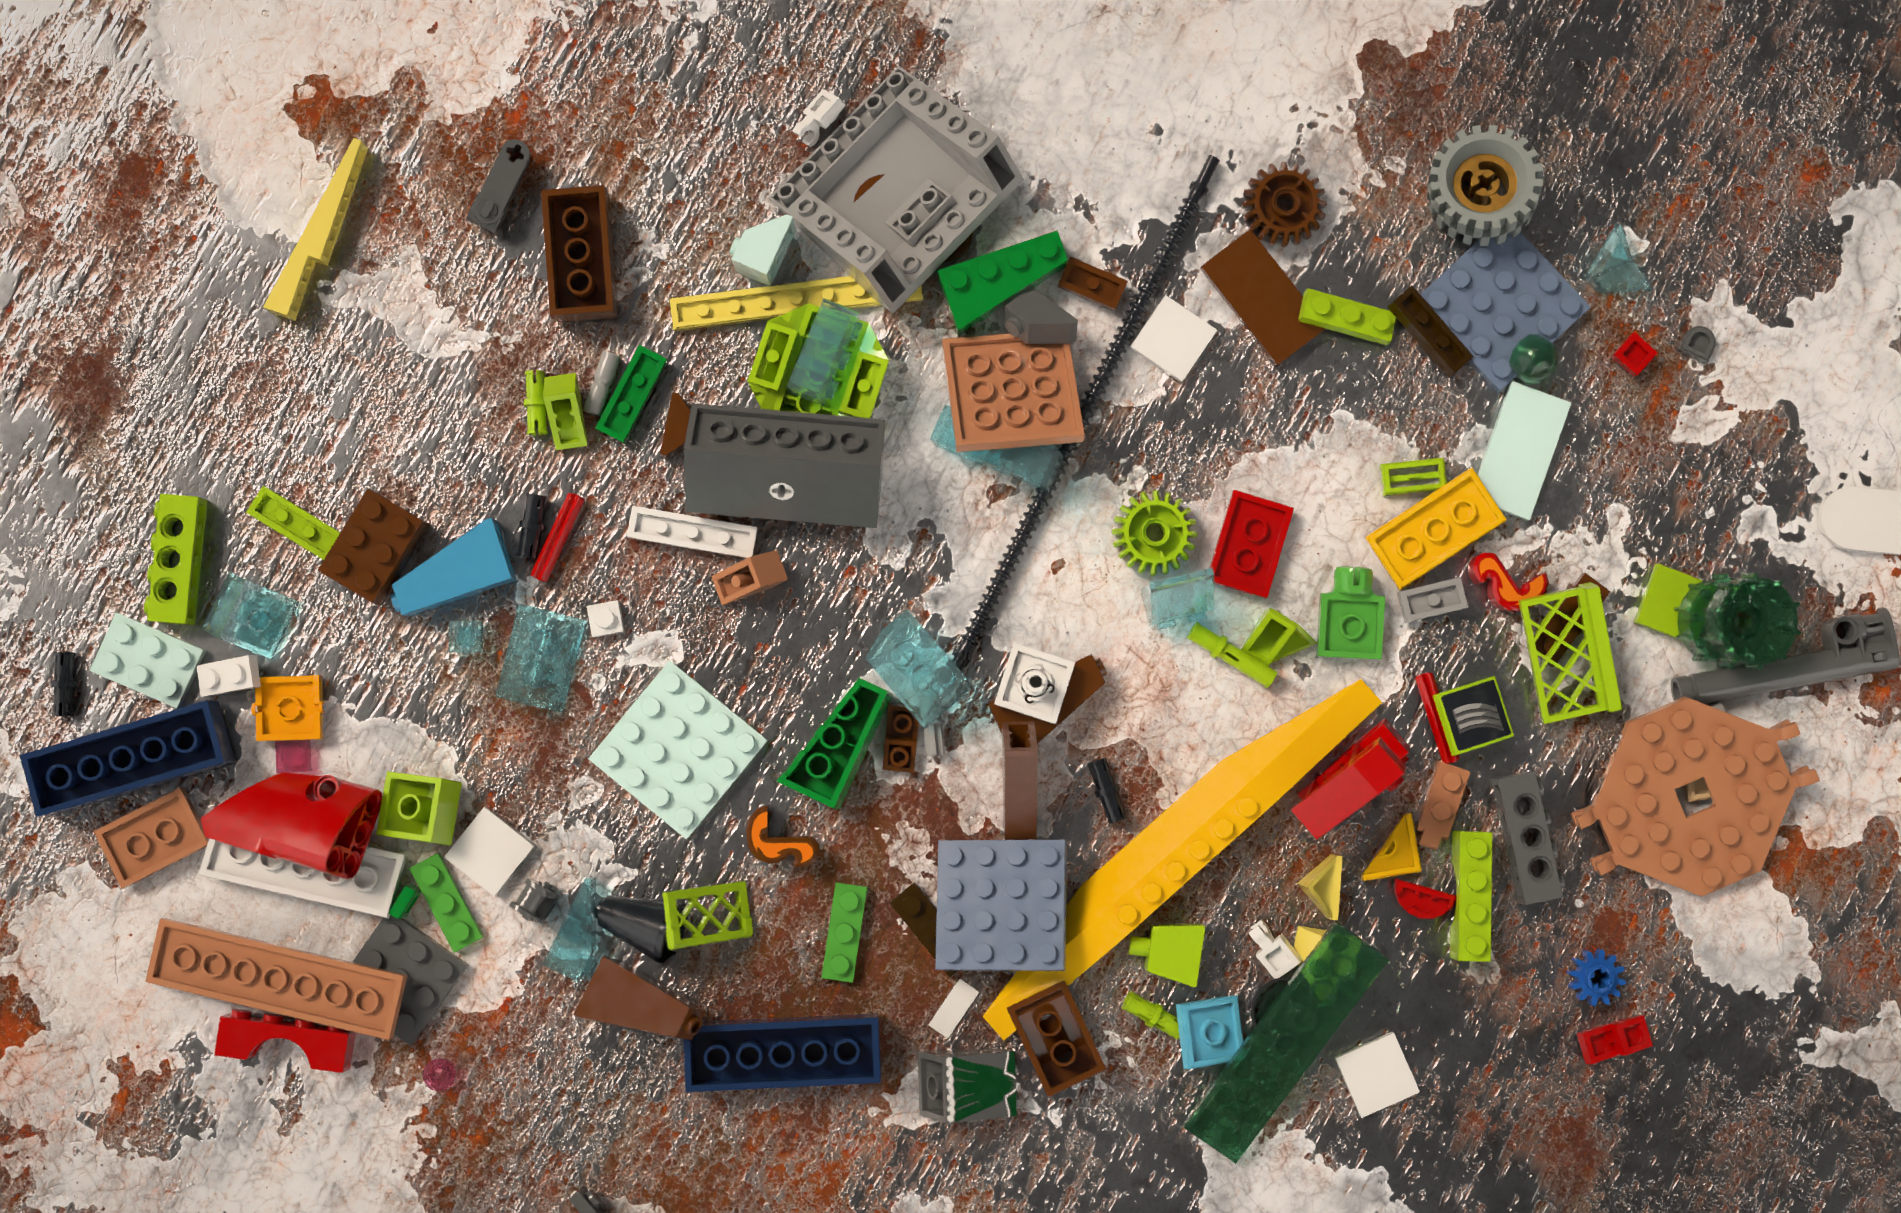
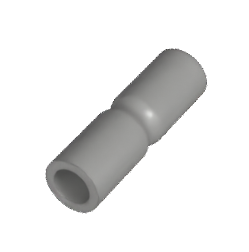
[583,351,621,417]

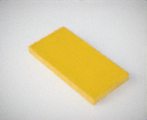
[1364,467,1507,590]

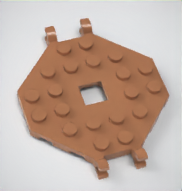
[1570,696,1820,897]

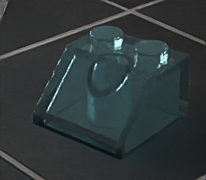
[202,571,299,659]

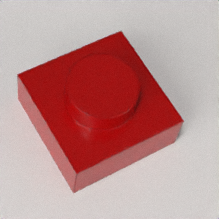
[1610,332,1658,377]

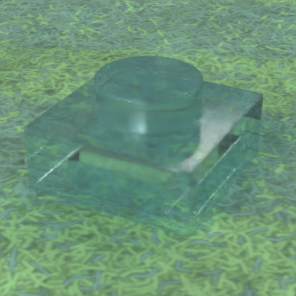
[449,621,483,653]

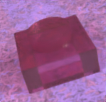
[275,740,312,773]

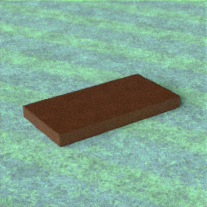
[1200,230,1325,367]

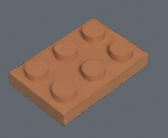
[93,787,209,889]

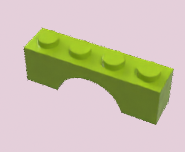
[1450,830,1492,962]

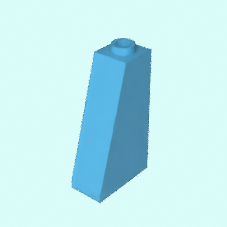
[391,518,517,617]

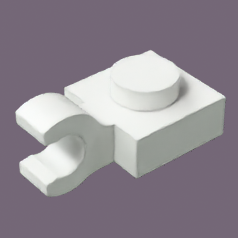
[793,89,846,147]
[1249,919,1302,979]

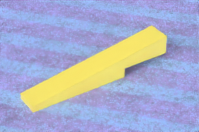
[263,138,368,321]

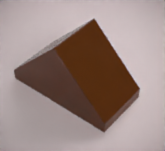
[660,392,691,459]

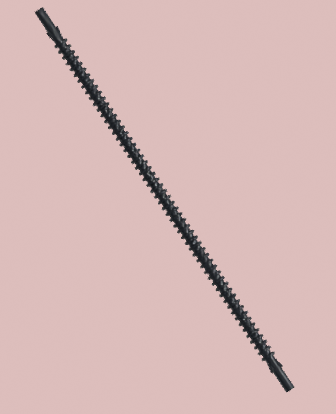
[940,155,1220,689]

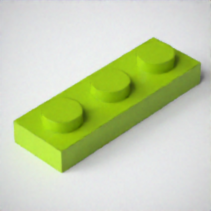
[1298,288,1396,345]
[246,486,341,560]

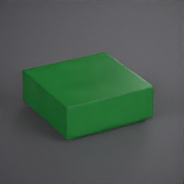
[389,884,422,919]

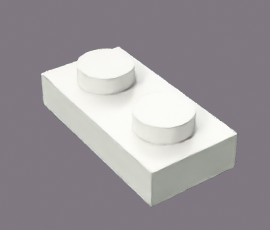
[197,655,261,697]

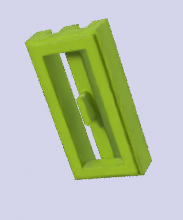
[1379,458,1447,496]

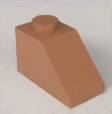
[711,550,788,606]

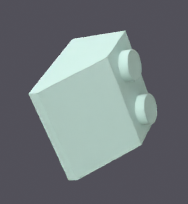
[729,214,796,286]

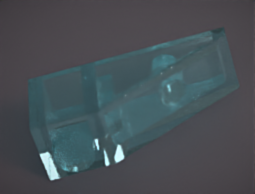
[542,876,597,981]

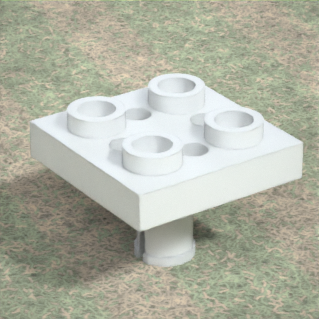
[994,643,1075,724]

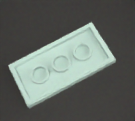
[1477,381,1571,521]

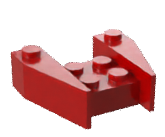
[1291,718,1410,839]

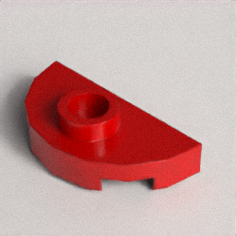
[1394,879,1457,919]

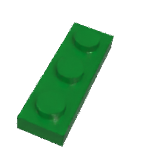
[595,345,668,444]

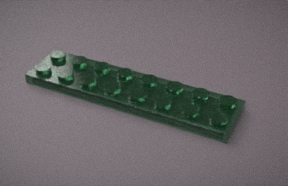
[1183,920,1389,1164]

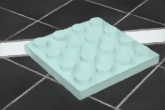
[588,660,768,840]

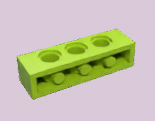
[144,494,208,626]

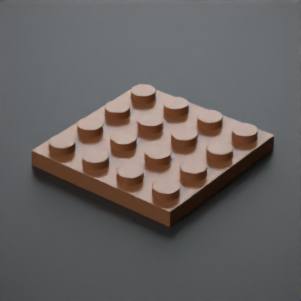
[942,334,1085,452]

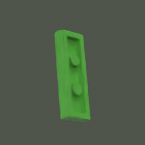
[409,852,485,953]
[821,882,867,983]

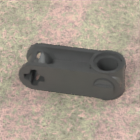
[467,139,530,234]
[509,878,560,923]

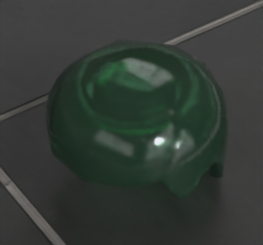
[1509,334,1559,385]

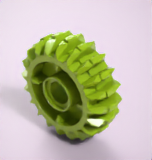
[1111,490,1198,576]

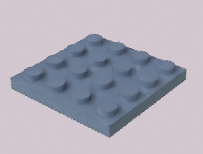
[1420,232,1591,393]
[935,840,1067,971]

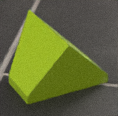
[1241,608,1317,666]

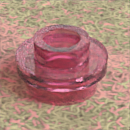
[423,1058,456,1091]

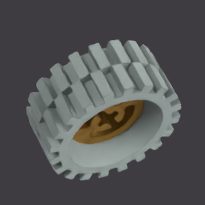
[1427,124,1544,246]

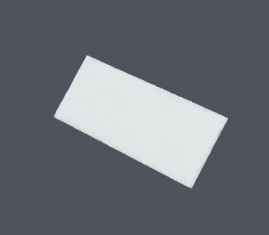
[929,979,979,1038]

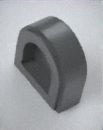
[1676,326,1716,364]

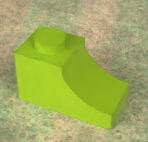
[543,373,588,450]

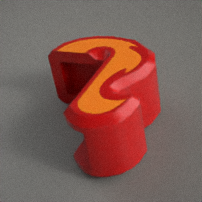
[1468,553,1549,613]

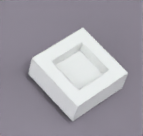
[587,600,625,638]

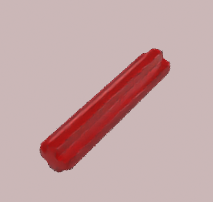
[531,493,584,582]
[1415,672,1460,764]

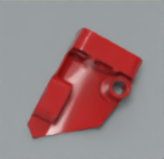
[200,772,383,879]

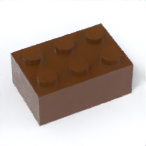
[317,488,430,605]

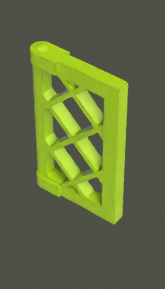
[662,881,753,950]

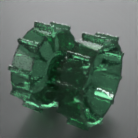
[1674,573,1801,670]

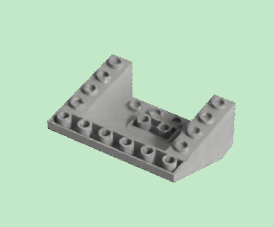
[769,66,1024,314]

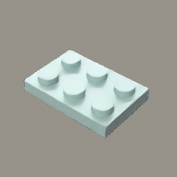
[89,612,207,708]

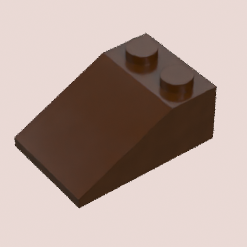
[1006,980,1106,1098]

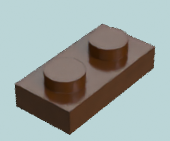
[1057,256,1128,312]

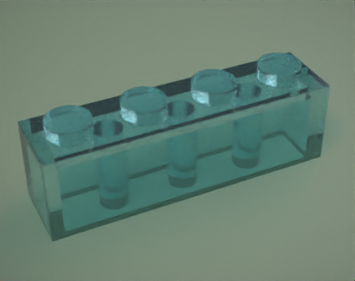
[930,405,1064,492]

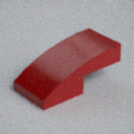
[1576,1015,1653,1065]

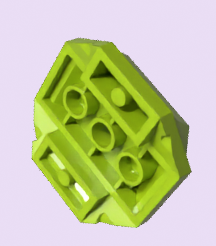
[747,303,889,418]

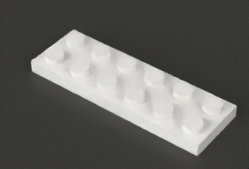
[199,838,407,919]

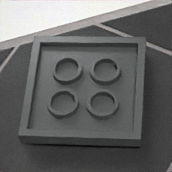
[352,915,469,1046]

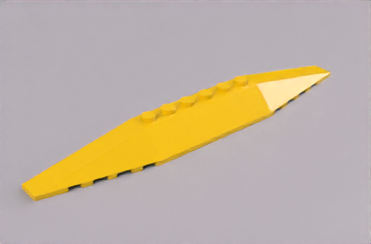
[983,679,1382,1040]

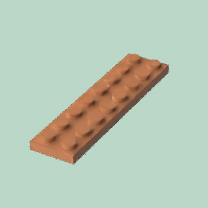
[145,918,408,1040]

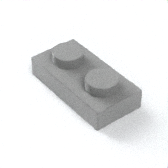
[1397,577,1468,623]

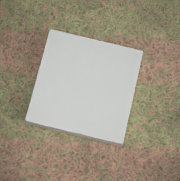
[1130,295,1217,383]
[444,806,536,897]
[1334,1032,1420,1118]

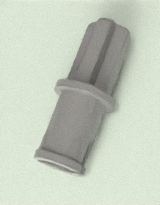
[919,692,945,756]

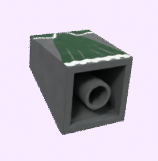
[918,1048,1019,1124]

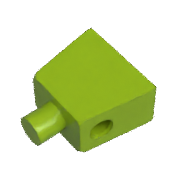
[1128,923,1205,987]

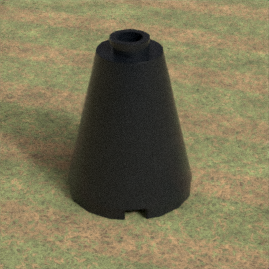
[595,895,688,965]

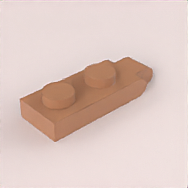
[1416,761,1470,850]

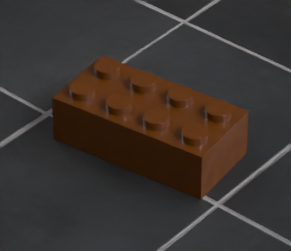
[541,185,618,323]

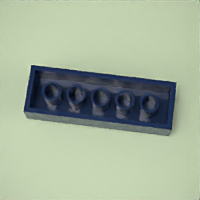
[19,700,235,817]
[684,1013,881,1092]

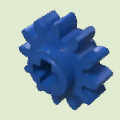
[1566,948,1626,1006]

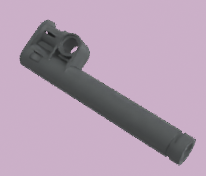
[1671,607,1900,704]

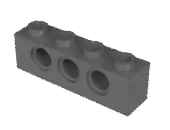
[1490,771,1565,905]

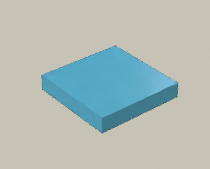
[1176,995,1245,1069]

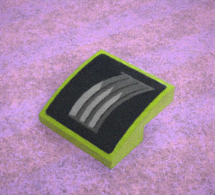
[1433,676,1514,756]

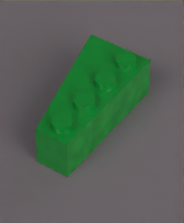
[937,230,1068,336]
[776,678,893,809]

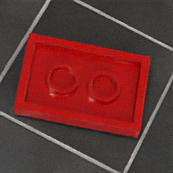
[1205,490,1294,599]

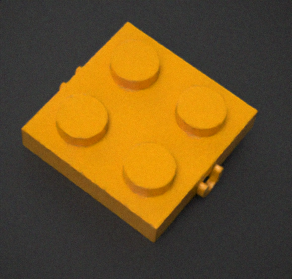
[251,675,325,741]

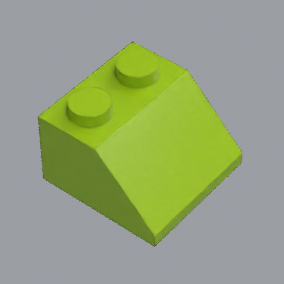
[376,771,462,846]

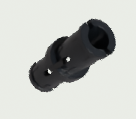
[516,493,547,559]
[50,652,77,716]
[1087,757,1127,824]

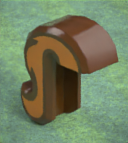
[746,805,820,867]

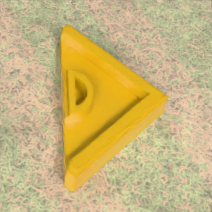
[1361,813,1422,881]

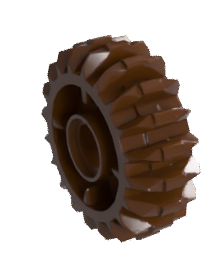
[1241,162,1327,247]

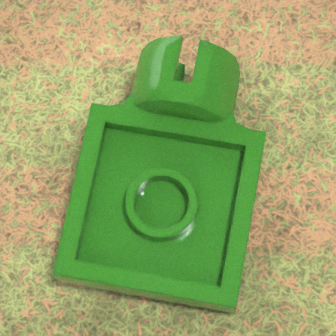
[1316,566,1385,660]

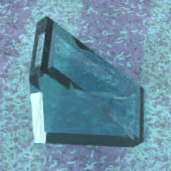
[1585,223,1653,293]

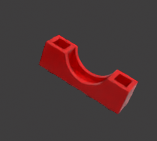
[214,1009,356,1073]

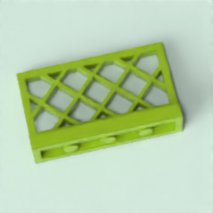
[1518,582,1622,724]

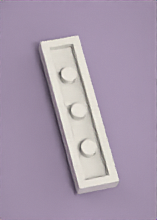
[627,506,758,558]

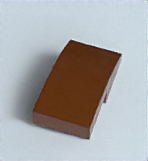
[882,703,920,773]

